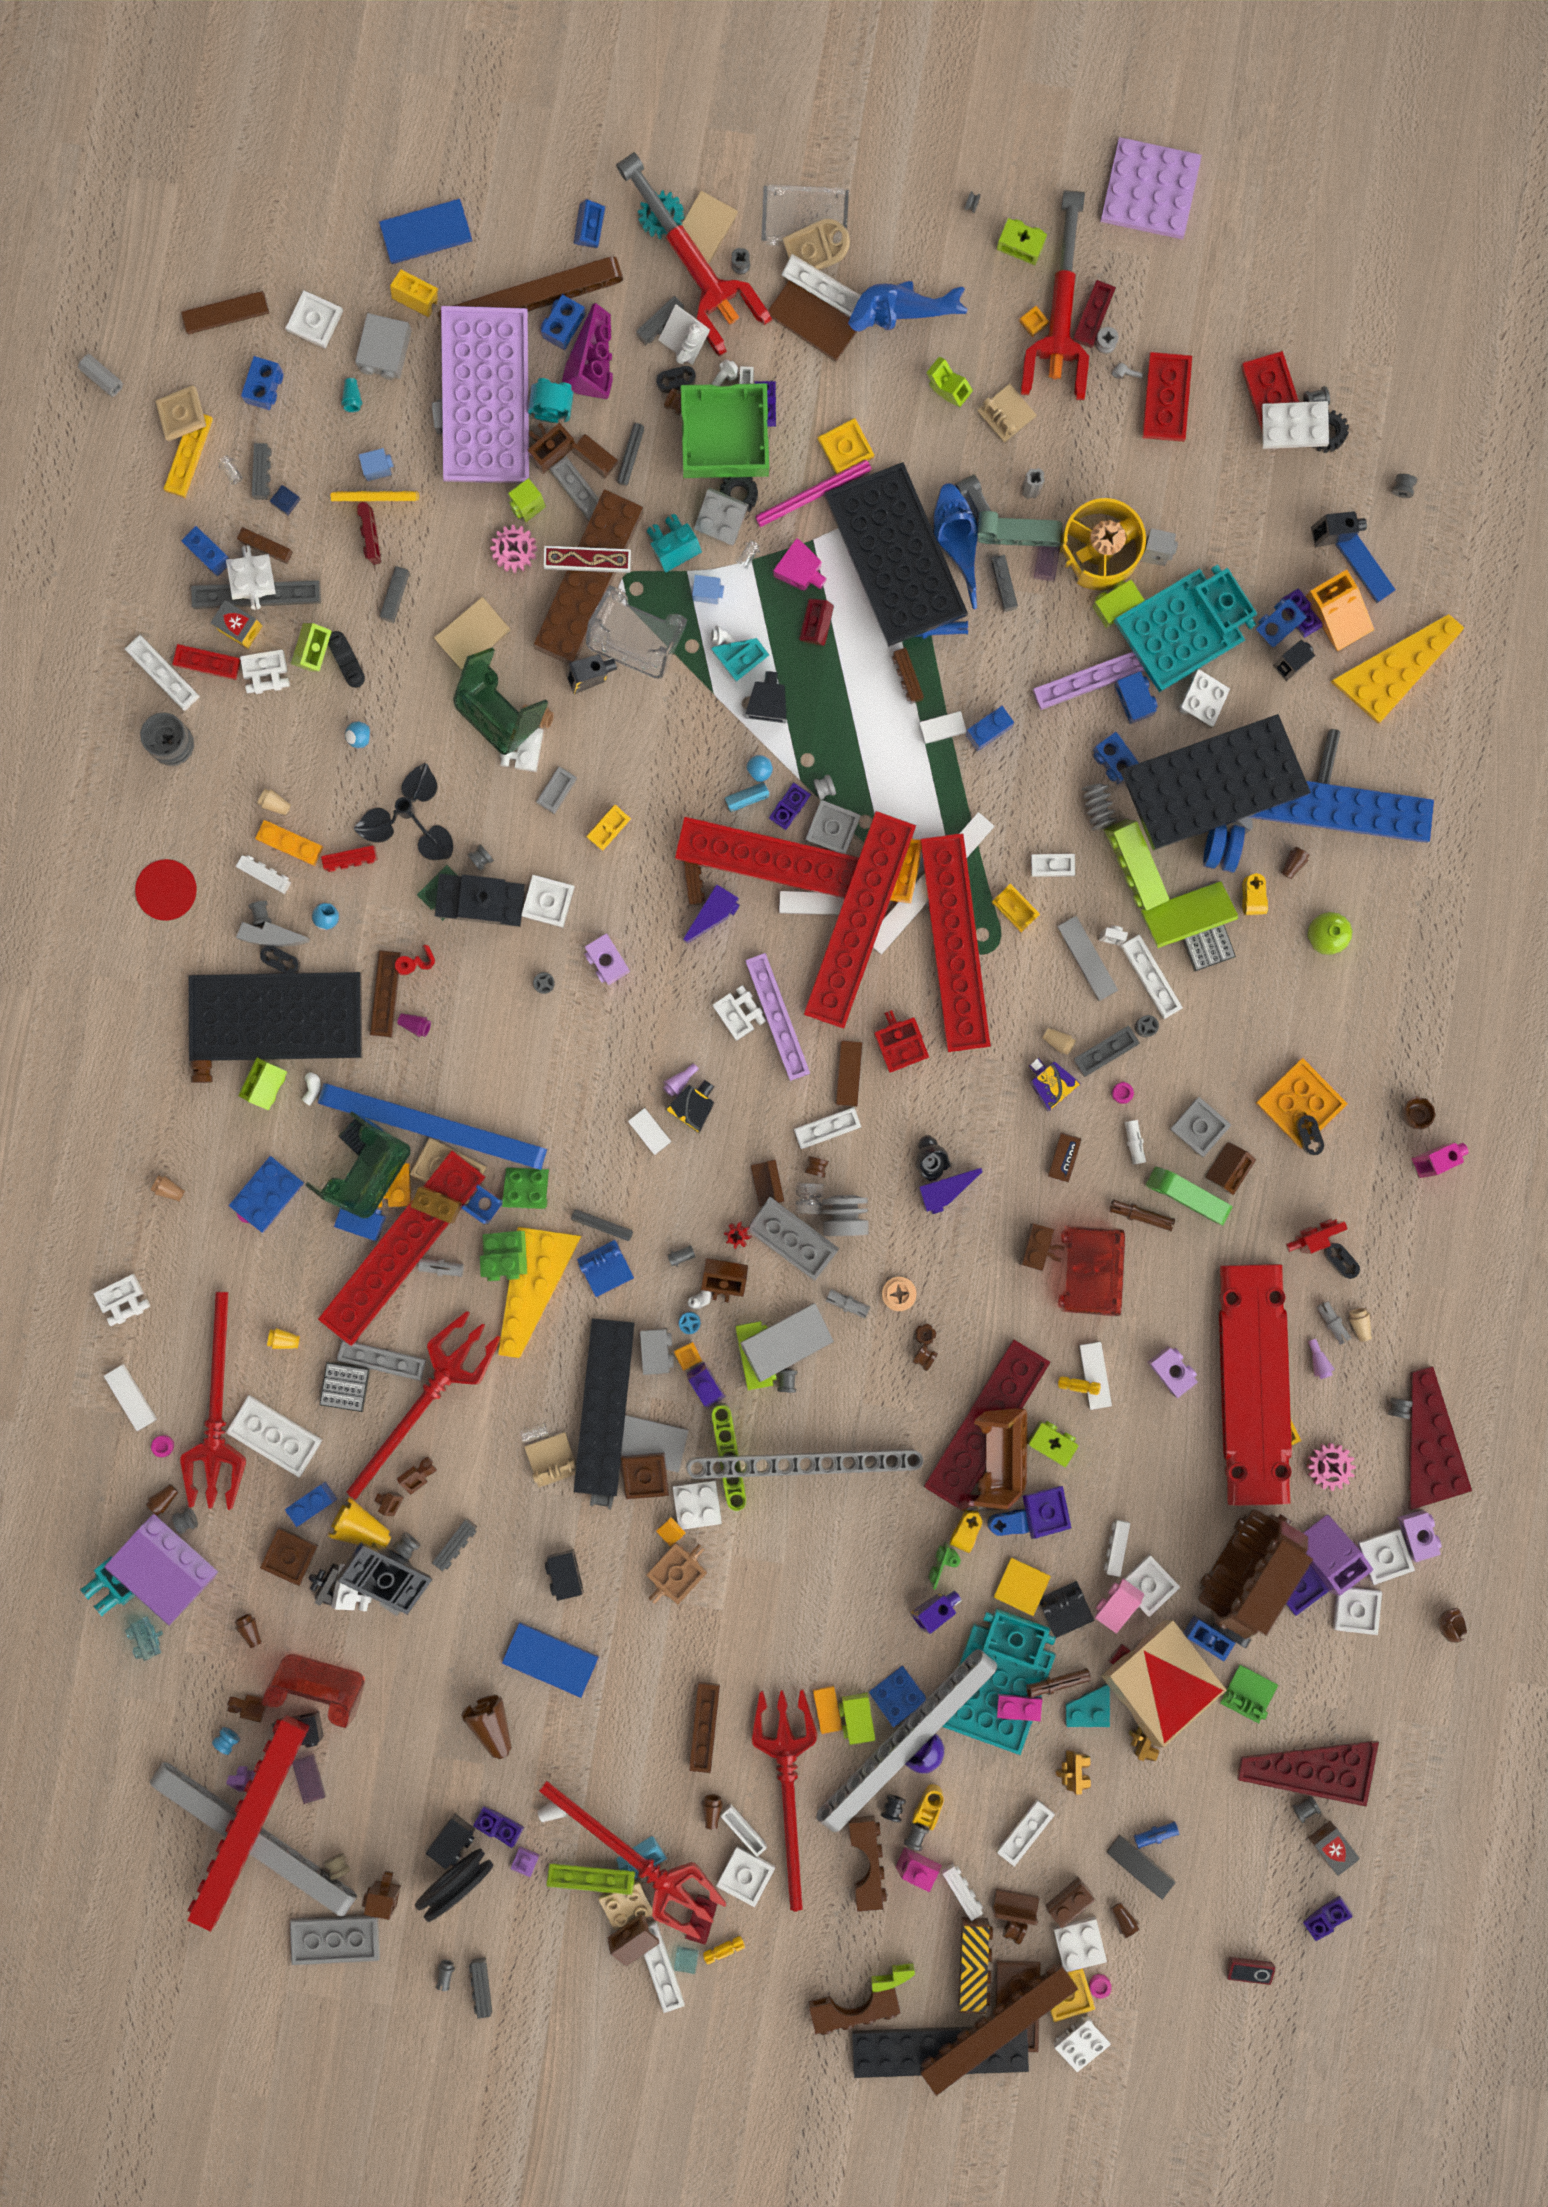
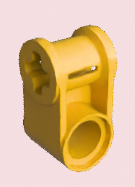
[1242,873,1268,915]
[949,1511,982,1553]
[912,1784,944,1831]

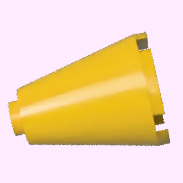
[328,1497,391,1548]

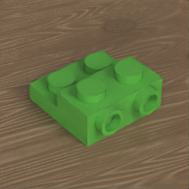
[480,1231,527,1281]

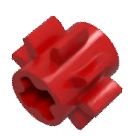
[724,1221,752,1249]

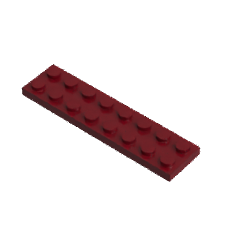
[923,1339,1051,1509]

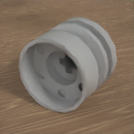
[822,1195,869,1236]

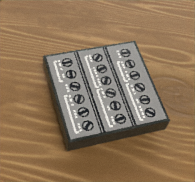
[1183,924,1236,972]
[319,1362,370,1412]

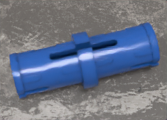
[1134,1821,1180,1849]

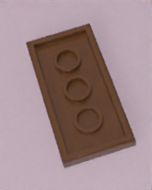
[768,280,858,362]
[995,1960,1041,2053]

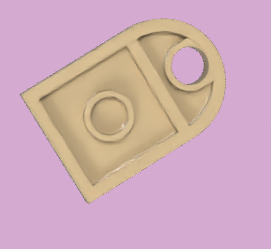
[783,219,850,270]

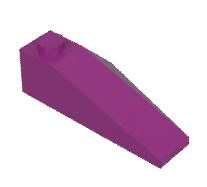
[561,303,613,399]

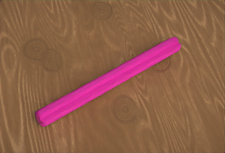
[756,460,871,527]

